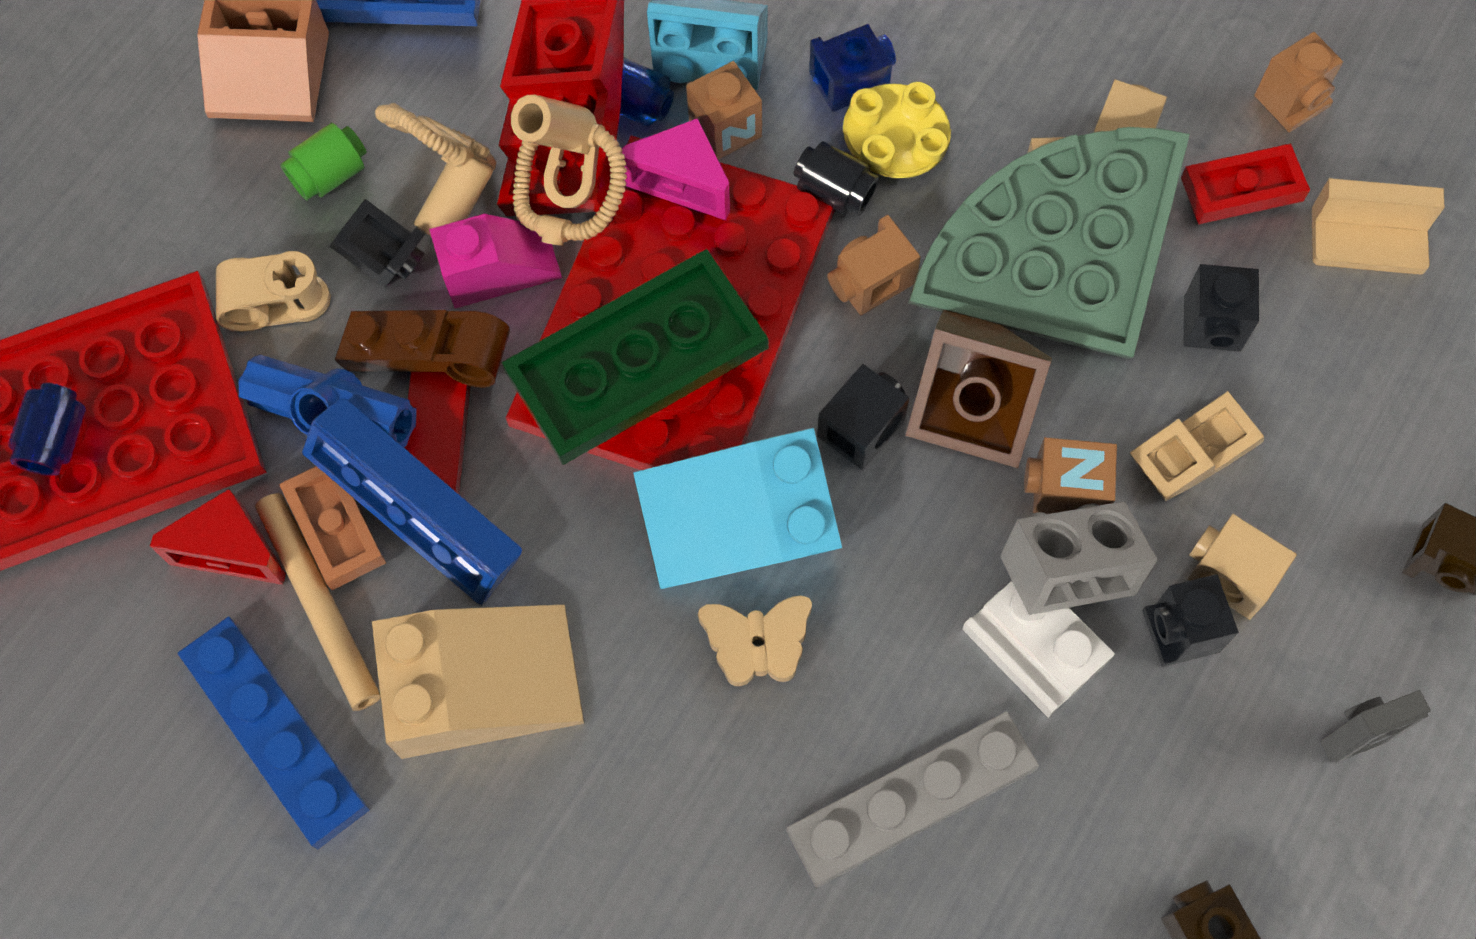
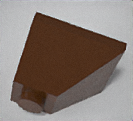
[905,310,1052,468]

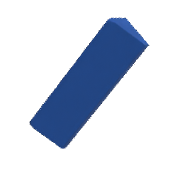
[302,398,522,606]

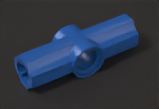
[239,354,417,447]

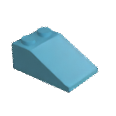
[633,428,842,589]

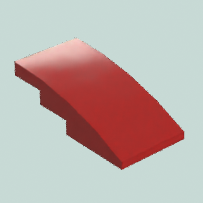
[497,0,624,216]

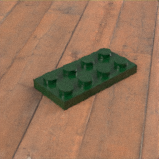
[501,249,769,465]

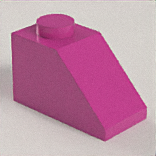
[429,214,562,309]

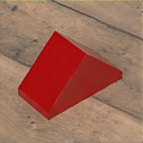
[150,489,286,585]

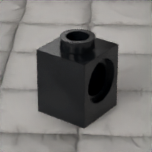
[817,364,910,470]

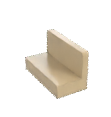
[1312,178,1445,275]

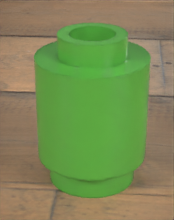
[280,122,367,201]

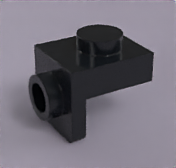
[329,199,426,287]

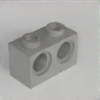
[1000,501,1158,615]

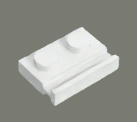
[962,581,1115,718]

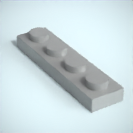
[786,711,1039,889]

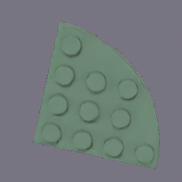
[908,127,1190,359]

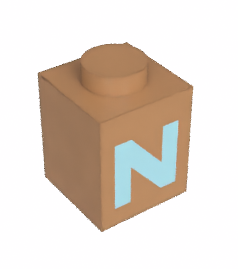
[686,61,762,160]
[1024,437,1117,514]

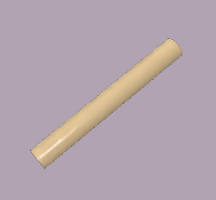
[255,493,381,711]

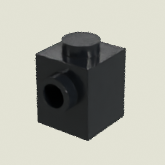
[1184,264,1259,352]

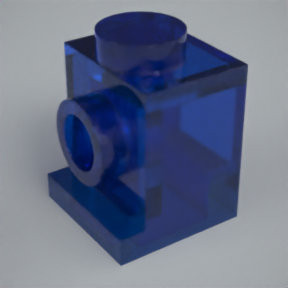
[809,24,896,113]

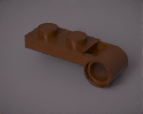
[334,310,510,388]

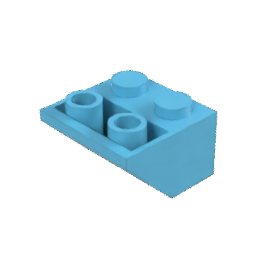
[647,0,768,90]

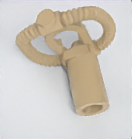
[511,94,627,246]
[375,103,496,236]

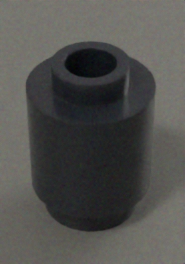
[793,141,880,216]

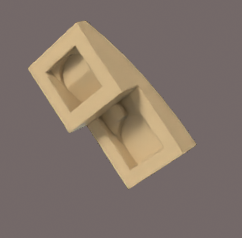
[1130,391,1264,501]

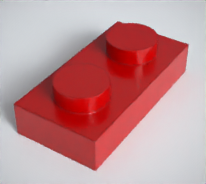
[1181,143,1310,225]

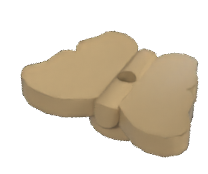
[698,595,812,686]

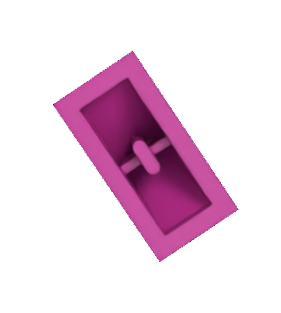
[622,119,730,220]

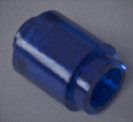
[620,57,674,127]
[8,383,86,476]

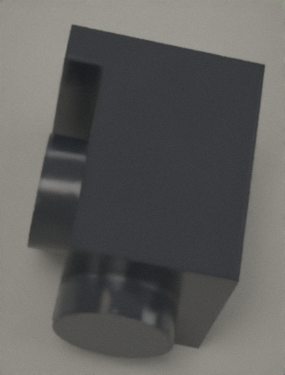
[1142,574,1239,667]

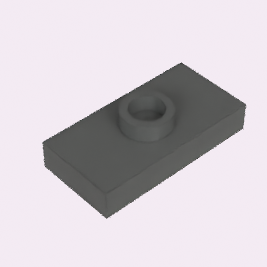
[1320,690,1431,763]

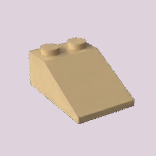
[372,604,585,759]

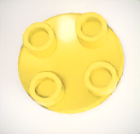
[843,82,951,179]

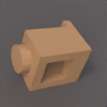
[1254,32,1343,133]
[827,215,921,316]

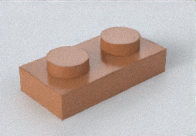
[279,466,386,590]

